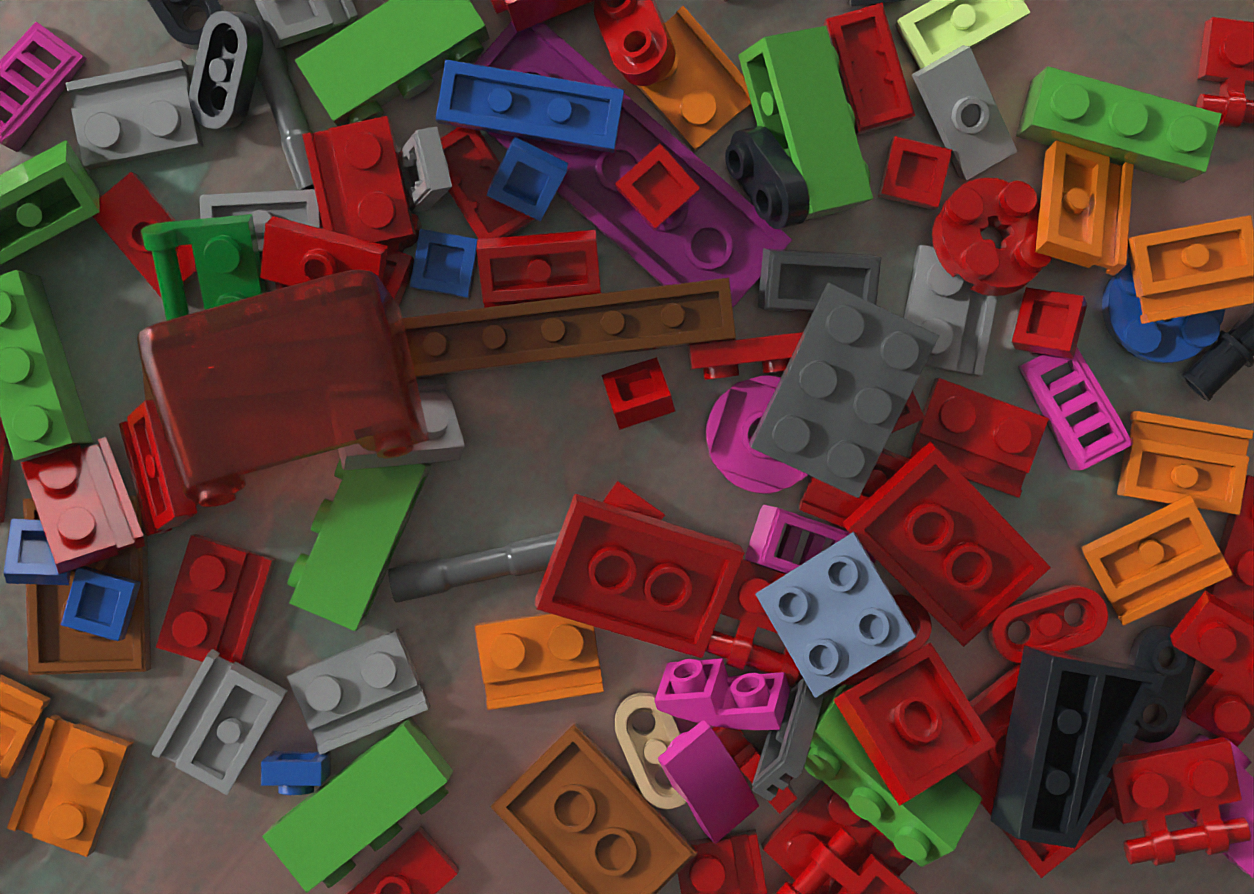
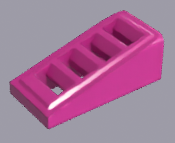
[0,22,87,152]
[1018,347,1133,471]
[745,505,876,573]

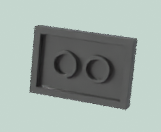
[749,282,939,498]

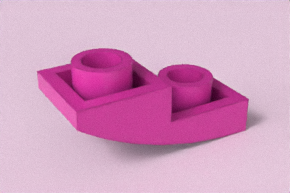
[654,658,790,730]
[657,720,759,844]

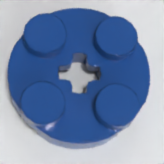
[1102,258,1225,364]

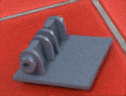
[755,532,917,698]

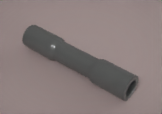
[253,15,314,190]
[388,531,560,603]

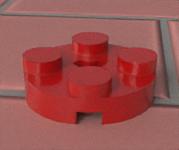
[932,177,1052,296]

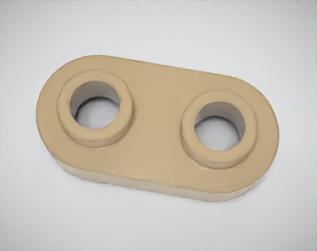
[615,692,686,809]

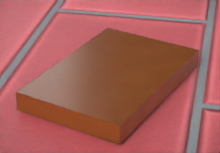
[23,495,151,675]
[490,724,698,894]

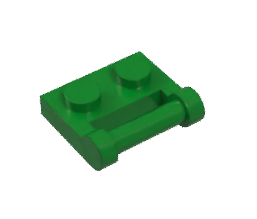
[141,214,273,346]

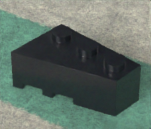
[990,645,1167,848]

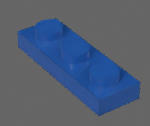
[435,59,624,153]

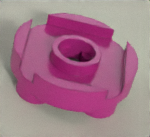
[706,375,808,494]

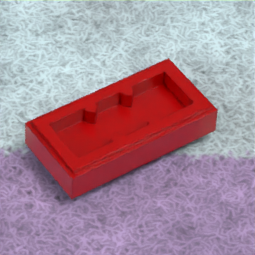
[823,3,915,136]
[440,127,536,239]
[92,171,198,297]
[260,216,388,308]
[345,826,459,894]

